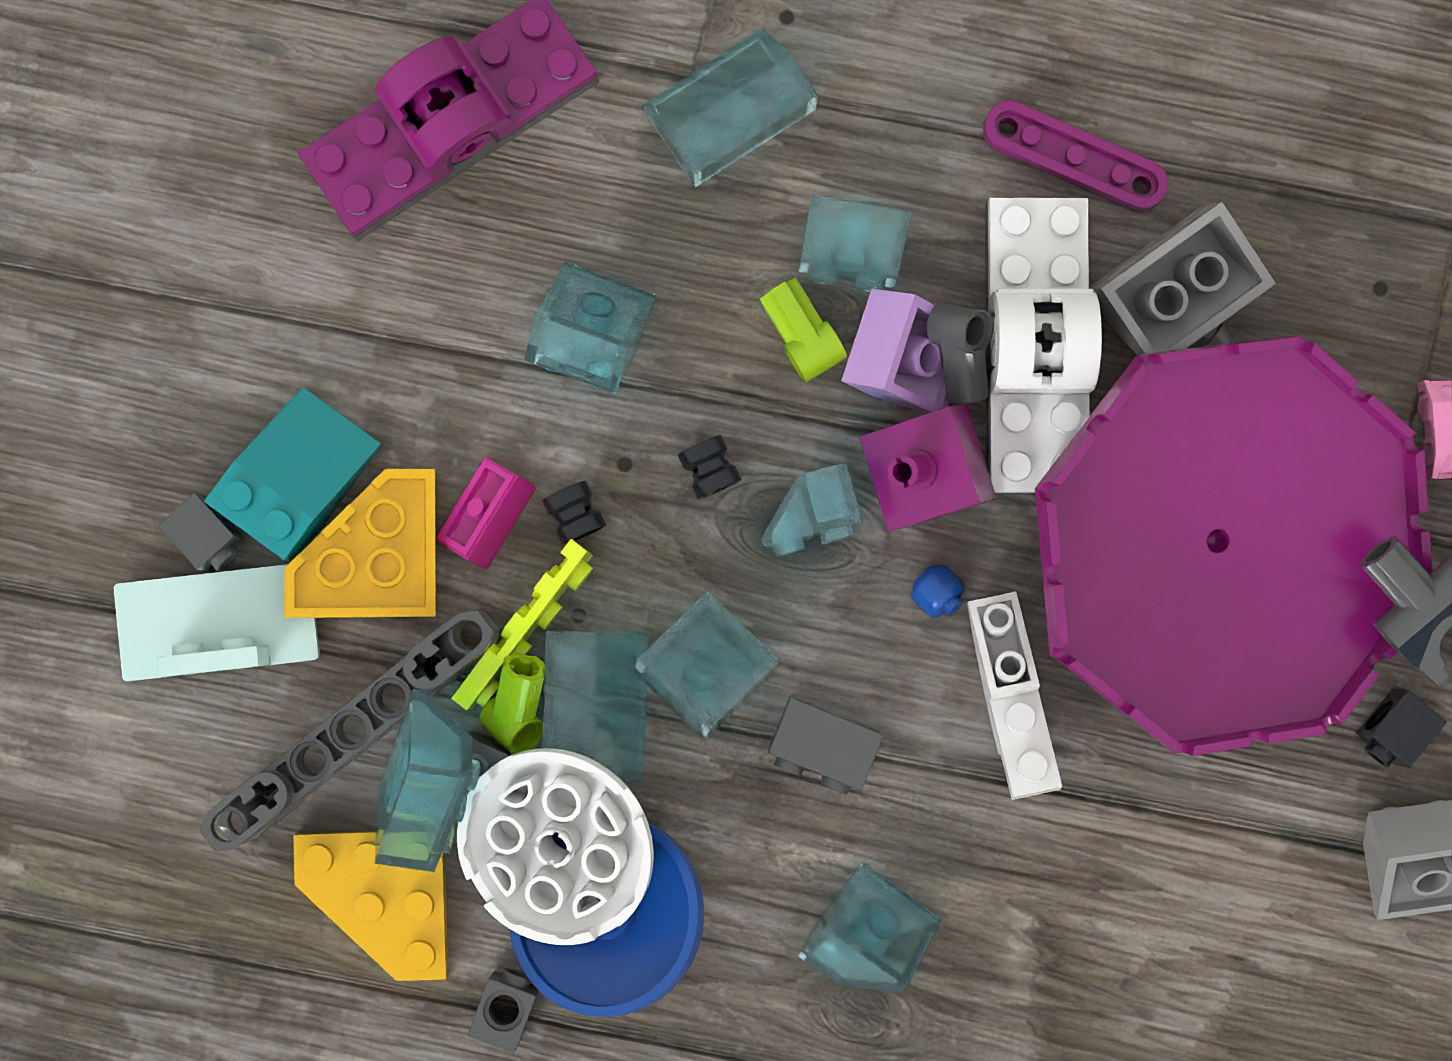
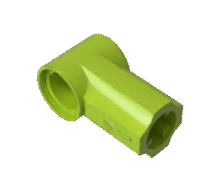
[760,277,848,383]
[479,652,546,755]

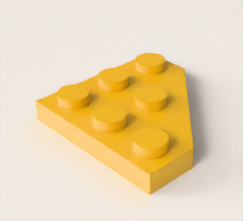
[284,469,436,618]
[293,828,449,981]

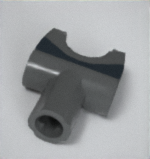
[1360,536,1452,689]

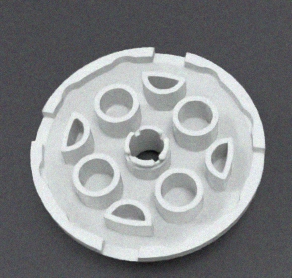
[457,748,654,945]

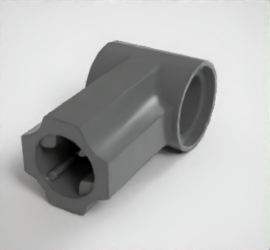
[927,301,994,405]

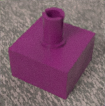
[859,405,997,532]

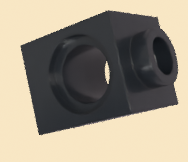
[1356,689,1447,768]

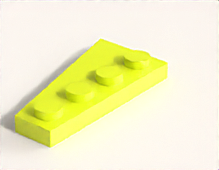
[451,539,594,711]

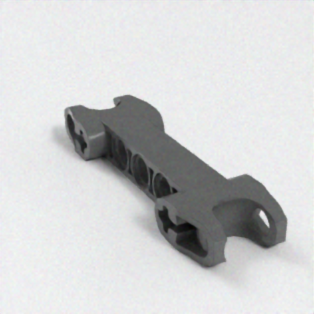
[200,610,502,852]

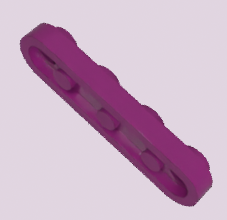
[983,101,1168,212]

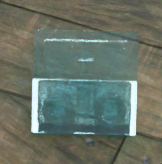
[760,462,862,558]

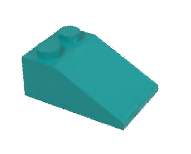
[204,387,383,561]

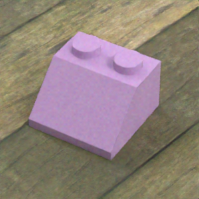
[841,288,949,414]

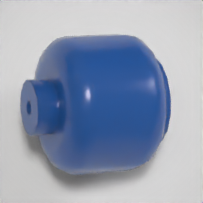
[911,565,965,618]

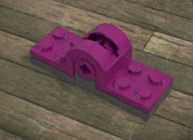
[297,0,599,241]

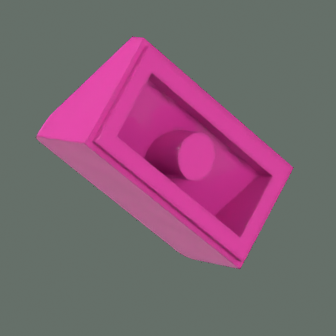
[435,456,535,569]

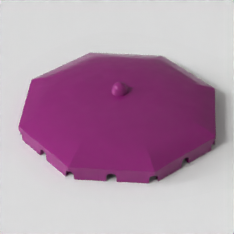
[1035,335,1432,756]

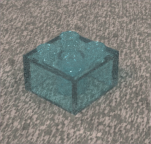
[634,591,779,741]

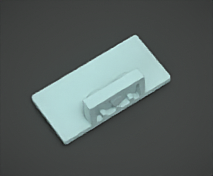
[114,564,320,681]

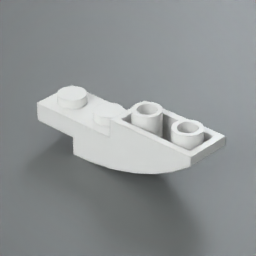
[967,592,1062,800]

